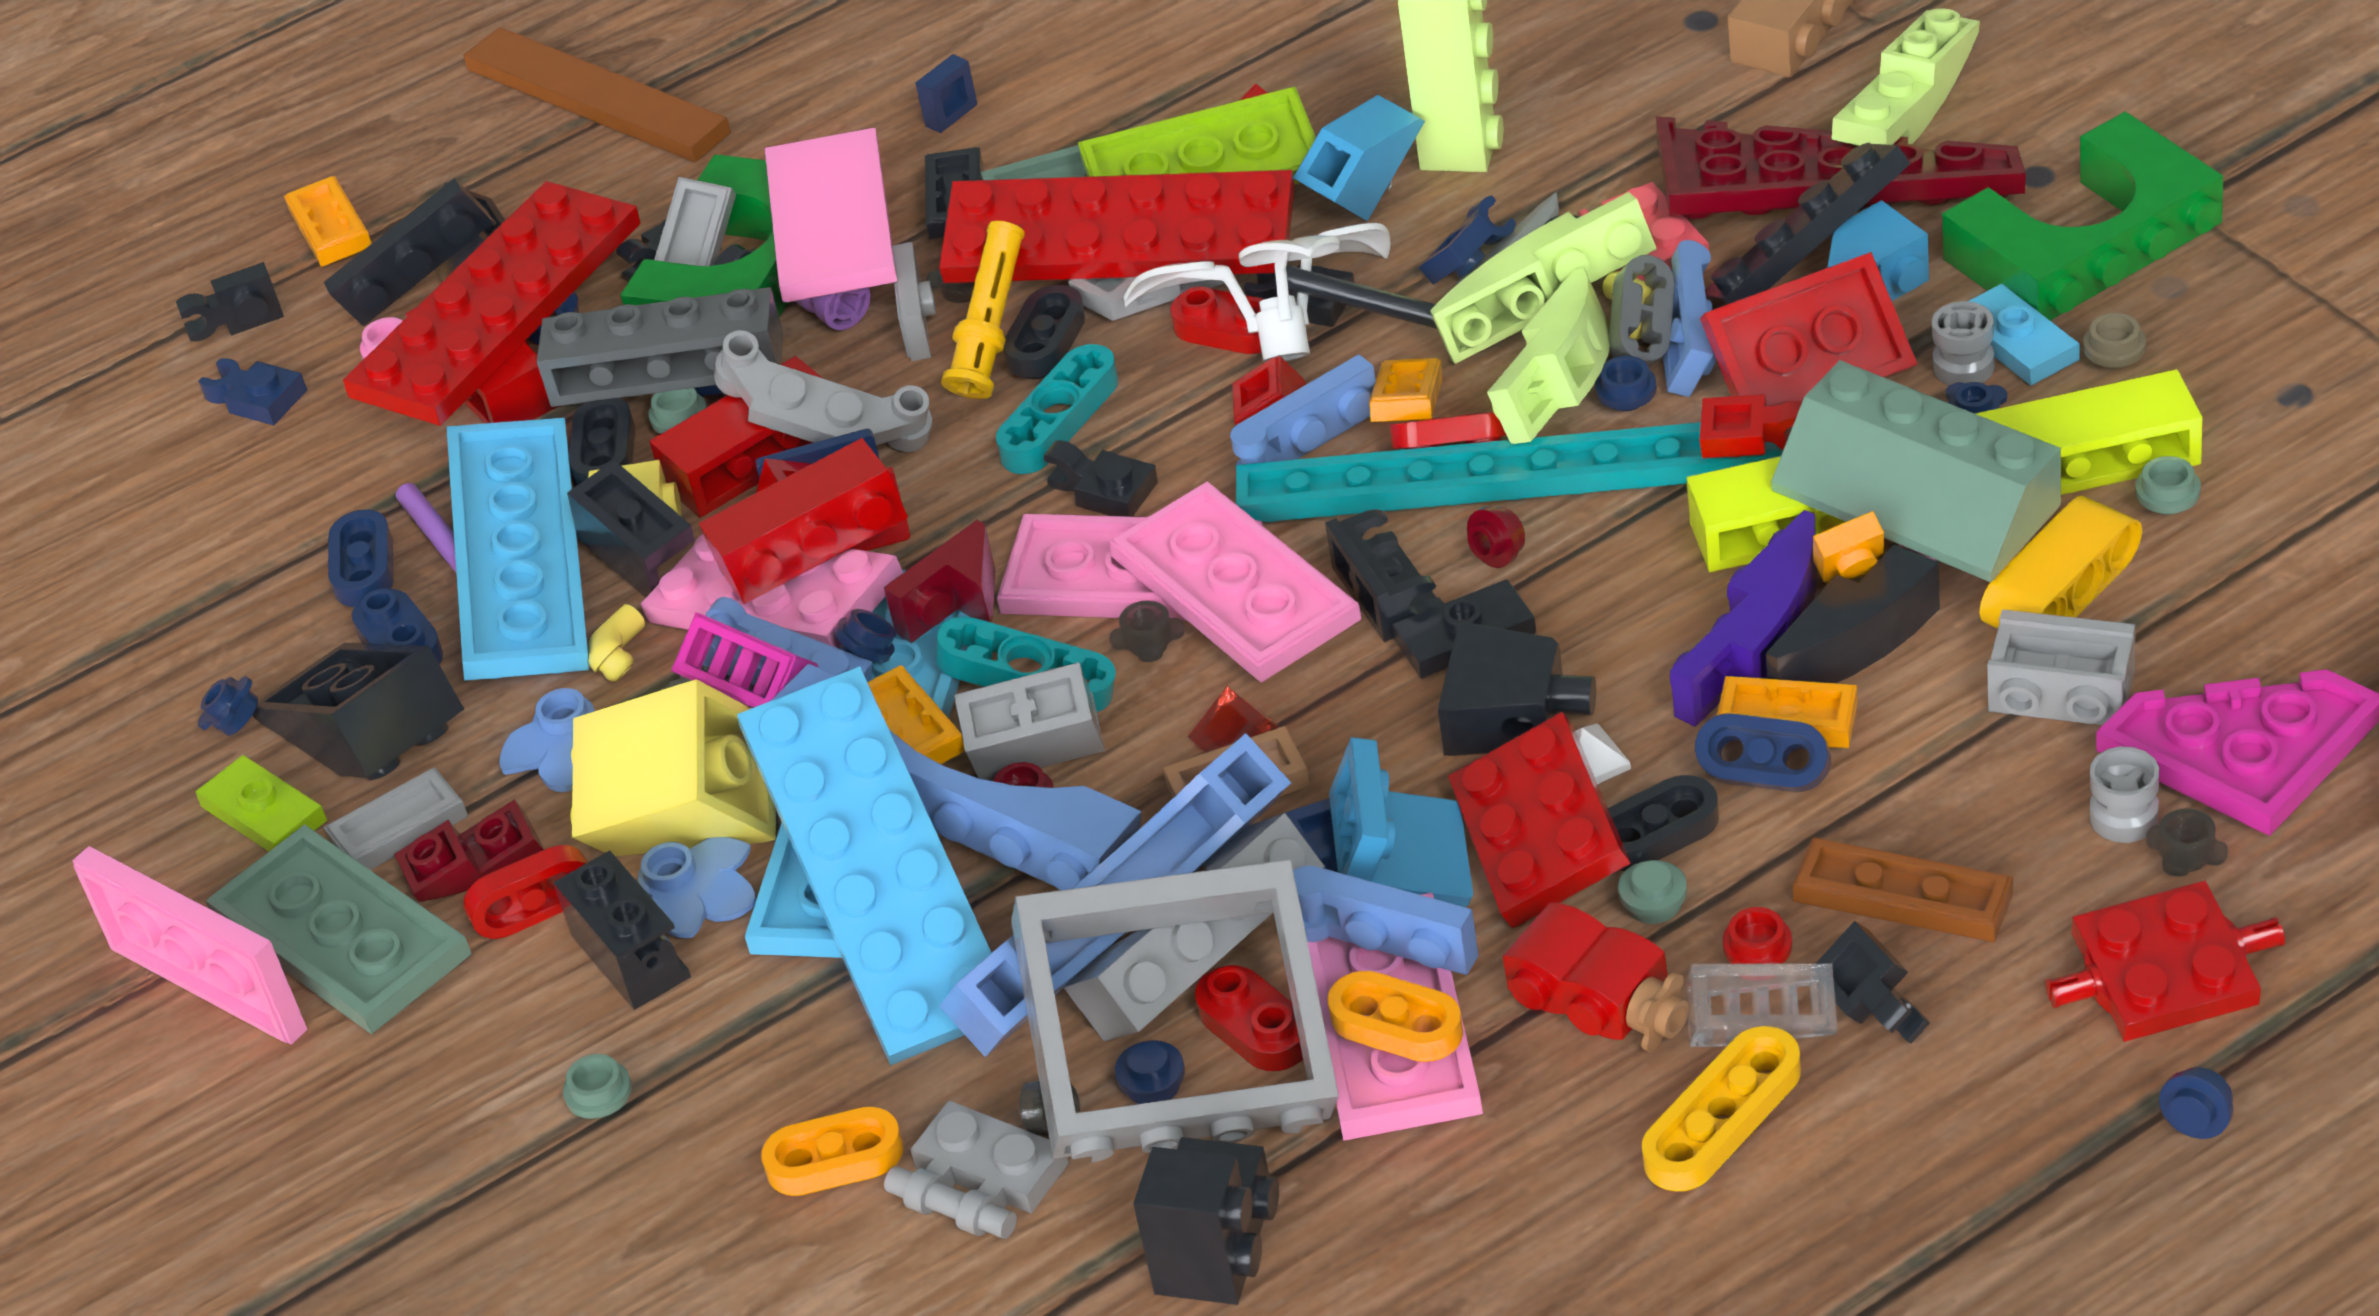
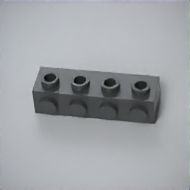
[537,287,783,407]

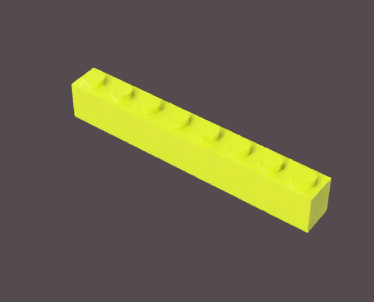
[1686,369,2202,573]

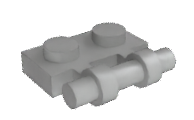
[884,1101,1069,1239]

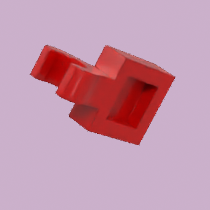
[1699,394,1802,458]

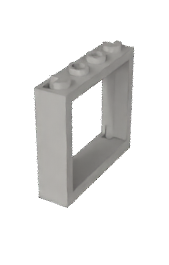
[1011,860,1339,1163]

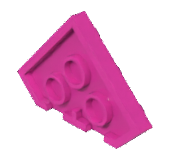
[2096,669,2379,836]

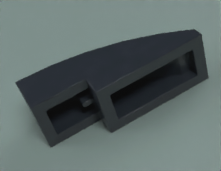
[1766,544,1940,684]

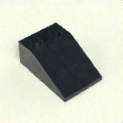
[253,642,464,780]

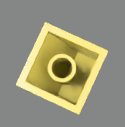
[570,679,776,856]

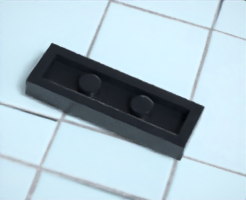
[324,178,494,326]

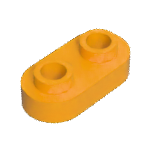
[1327,971,1463,1062]
[761,1107,904,1196]

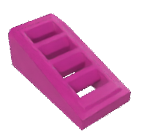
[671,612,818,708]

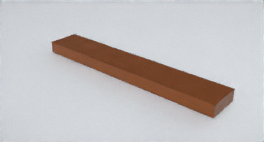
[463,27,731,162]

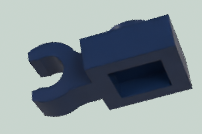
[1418,195,1516,285]

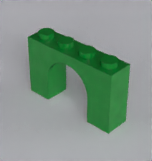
[1942,111,2223,321]
[620,154,789,317]

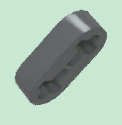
[1609,255,1675,368]

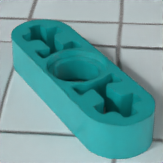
[996,344,1119,474]
[935,617,1116,712]

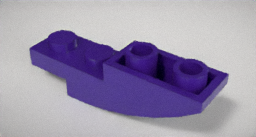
[1670,510,1817,727]

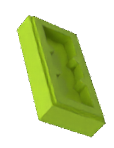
[195,755,327,852]

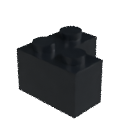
[1133,1137,1279,1305]

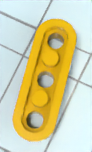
[1642,1026,1801,1191]

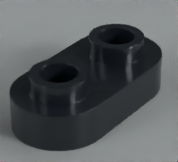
[1003,285,1085,379]
[569,398,635,485]
[1608,775,1719,871]

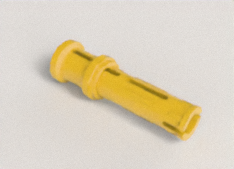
[941,221,1025,399]

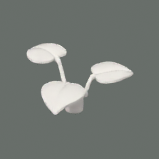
[1124,223,1391,362]

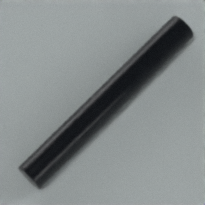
[1286,265,1438,329]

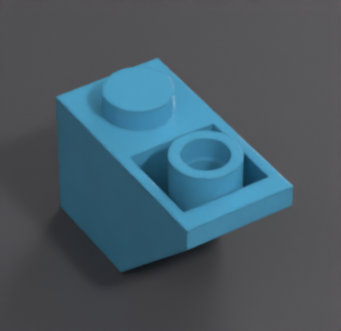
[1293,95,1425,221]
[1827,200,1929,301]

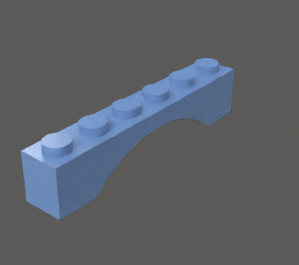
[771,663,1141,890]
[939,733,1291,1057]

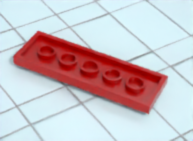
[939,170,1295,283]
[343,181,641,426]

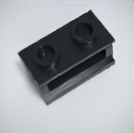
[553,850,691,1010]

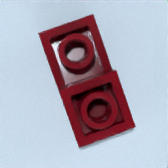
[394,799,544,901]

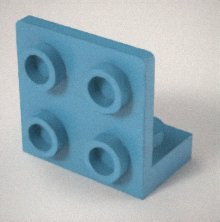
[1329,737,1473,907]

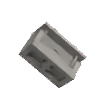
[1987,609,2135,725]
[954,662,1105,781]

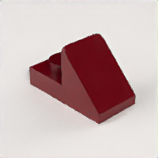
[884,519,996,643]

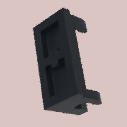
[1325,509,1444,642]

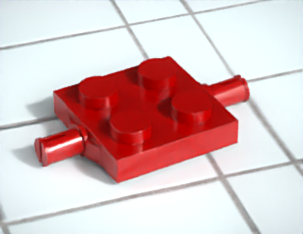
[2045,880,2285,1042]

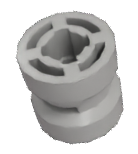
[1931,301,1995,386]
[2090,746,2159,843]

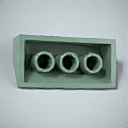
[1771,360,2061,582]

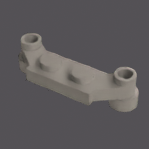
[714,330,932,452]

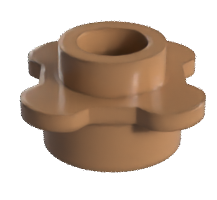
[1626,972,1689,1053]

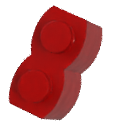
[1502,903,1668,1040]

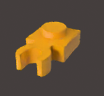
[1813,511,1884,584]

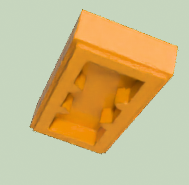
[284,176,372,267]
[1369,358,1443,422]
[867,665,965,764]
[1717,676,1858,748]

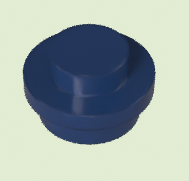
[1595,356,1657,411]
[834,609,896,664]
[1115,1040,1185,1104]
[2159,1067,2233,1139]

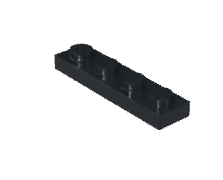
[1705,143,1911,310]

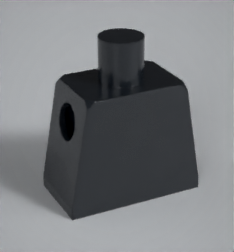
[1438,622,1596,756]

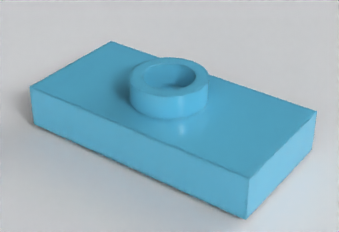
[1968,284,2080,386]

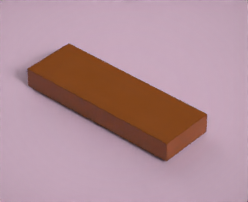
[1792,837,2013,942]

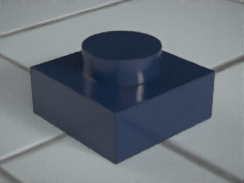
[915,54,978,133]

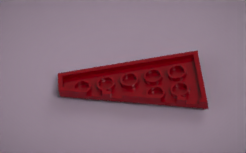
[1656,116,2026,219]

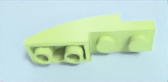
[1832,8,1980,146]
[1430,192,1657,364]
[1487,268,1610,444]

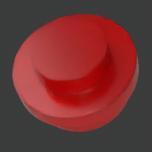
[1722,907,1793,972]

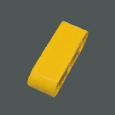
[1979,496,2142,629]

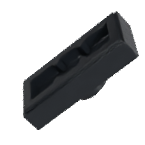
[925,147,983,239]
[1392,579,1536,678]

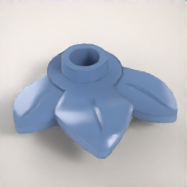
[499,688,595,792]
[638,837,757,938]

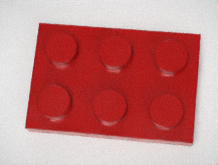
[1700,252,1918,406]
[1448,712,1631,929]

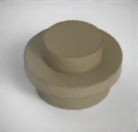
[2083,313,2146,369]

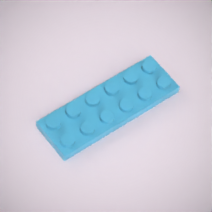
[446,418,589,681]
[737,666,992,1066]

